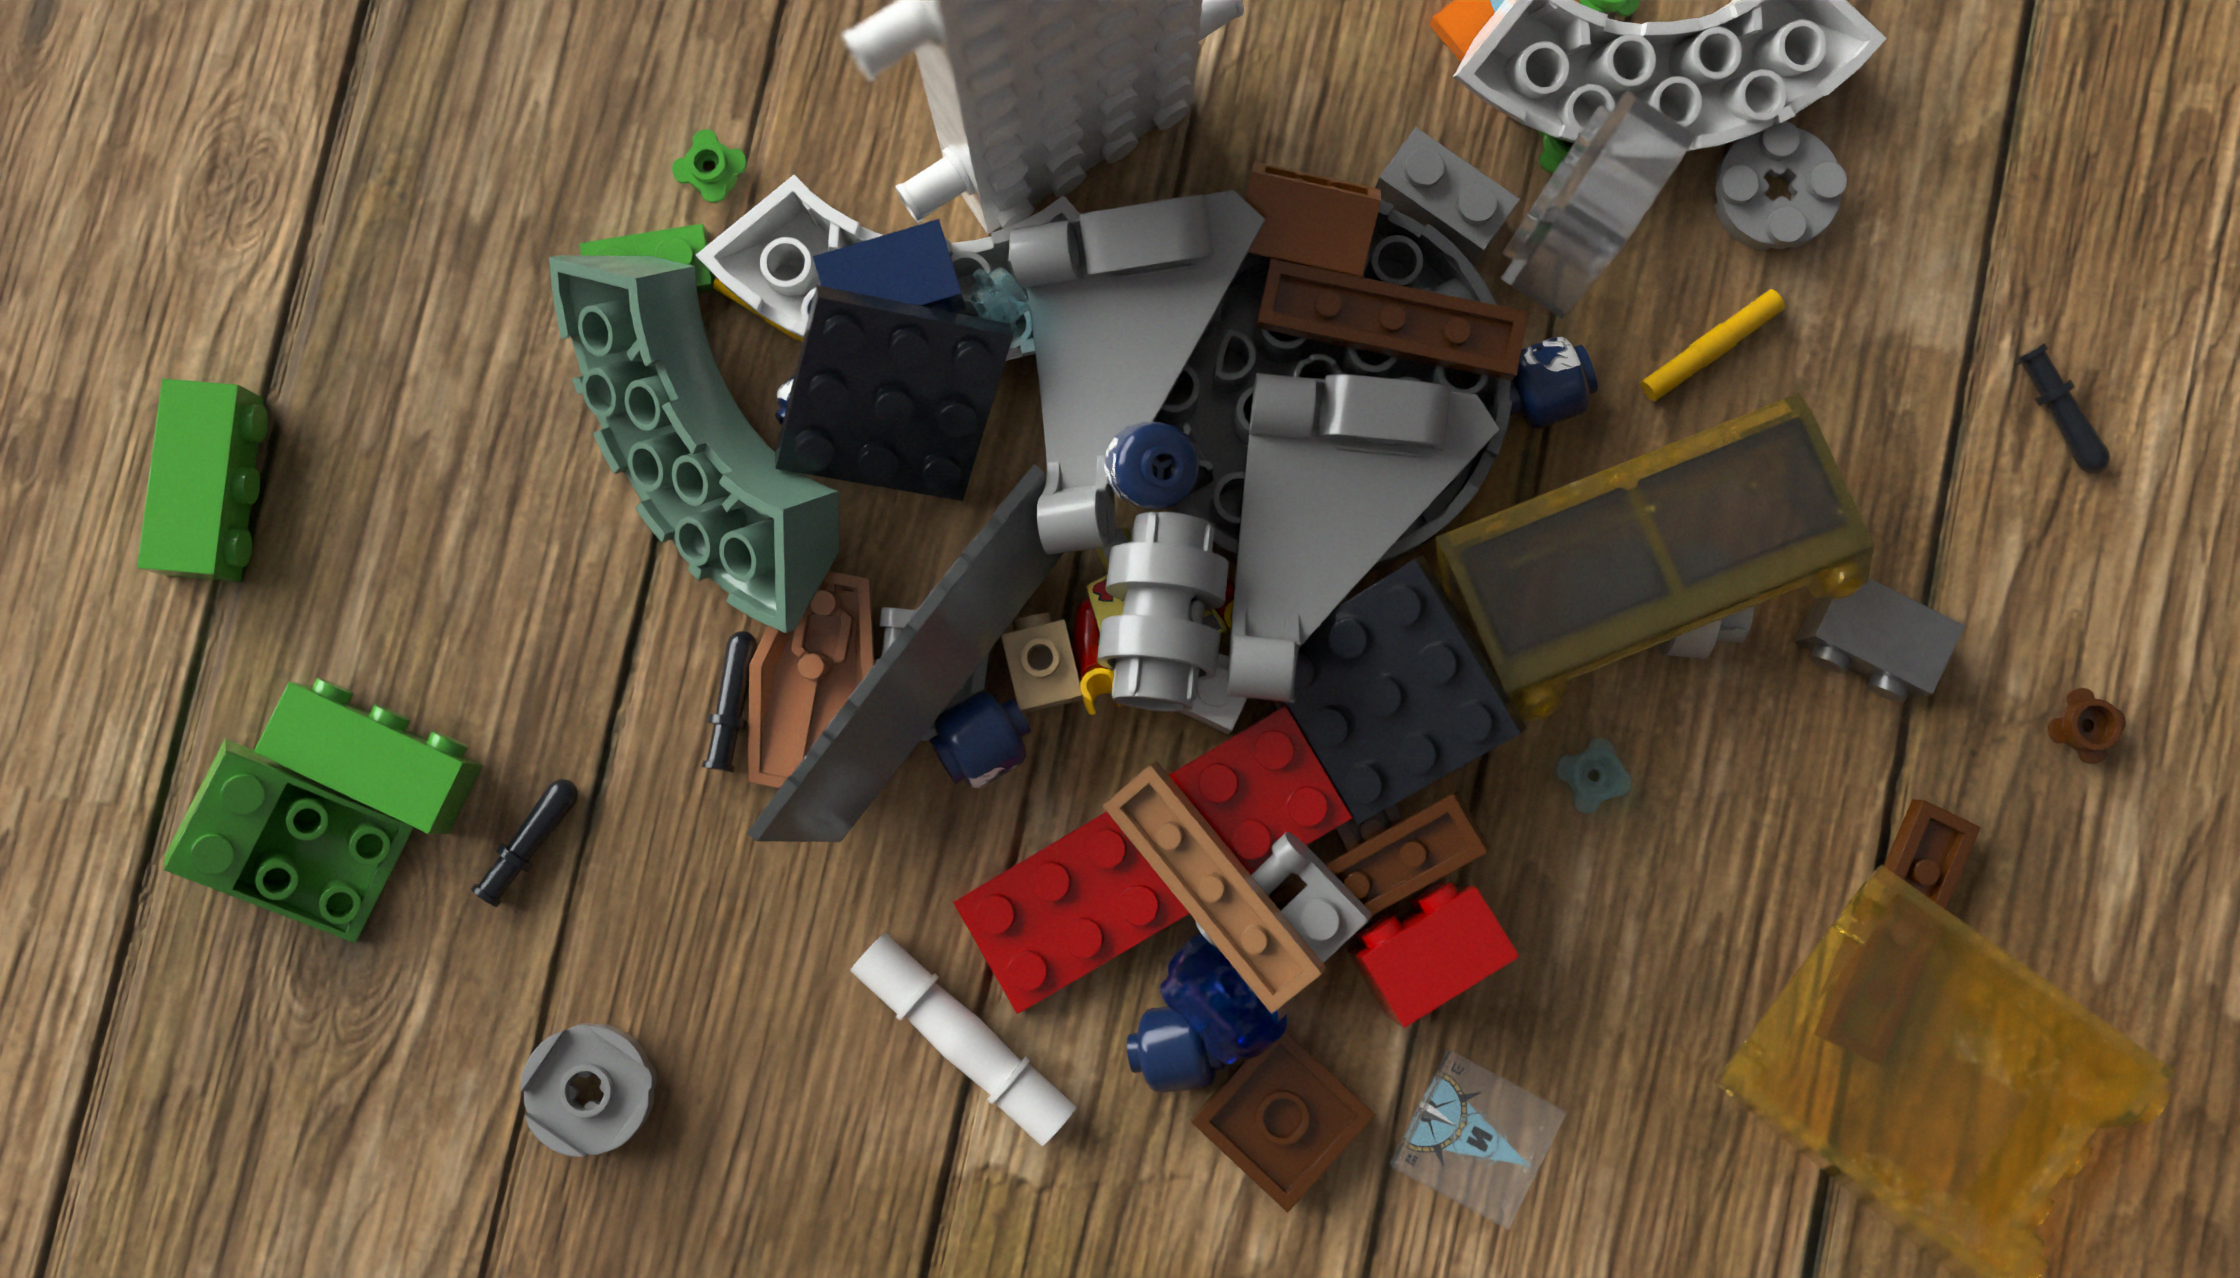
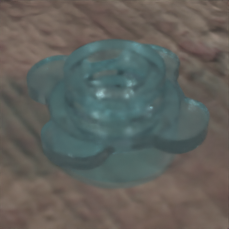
[971,267,1030,334]
[1556,738,1632,813]

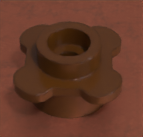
[2048,688,2126,764]

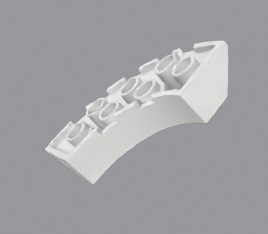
[1453,0,1887,154]
[696,175,1080,361]

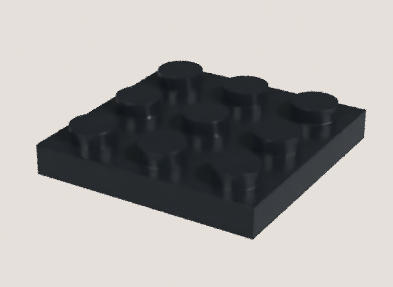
[775,285,1013,501]
[1284,556,1527,825]

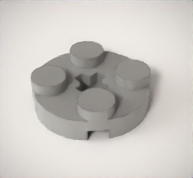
[1713,121,1847,251]
[520,1023,657,1156]

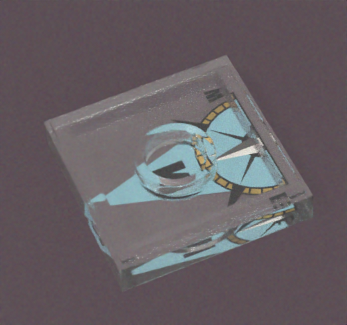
[1390,1049,1567,1229]

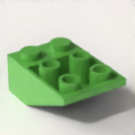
[164,739,414,943]

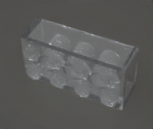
[1500,90,1697,319]

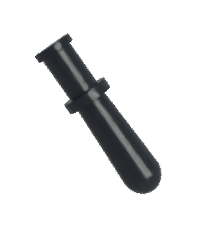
[2015,343,2110,474]
[702,631,758,773]
[471,779,578,907]

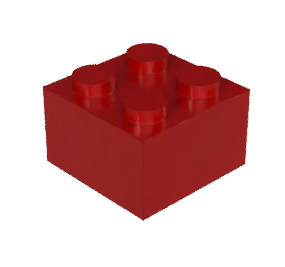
[1347,880,1519,1028]

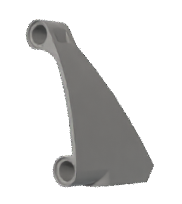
[1009,190,1266,555]
[1226,373,1499,703]

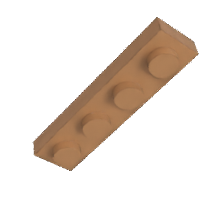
[1102,761,1327,1014]

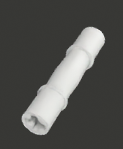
[850,932,1077,1146]

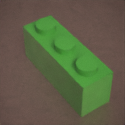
[137,378,268,582]
[254,677,483,834]

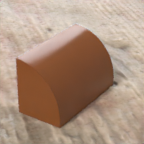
[1245,161,1381,277]

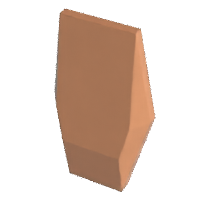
[748,571,875,788]

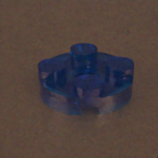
[1160,934,1287,1064]

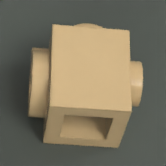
[1001,613,1083,714]

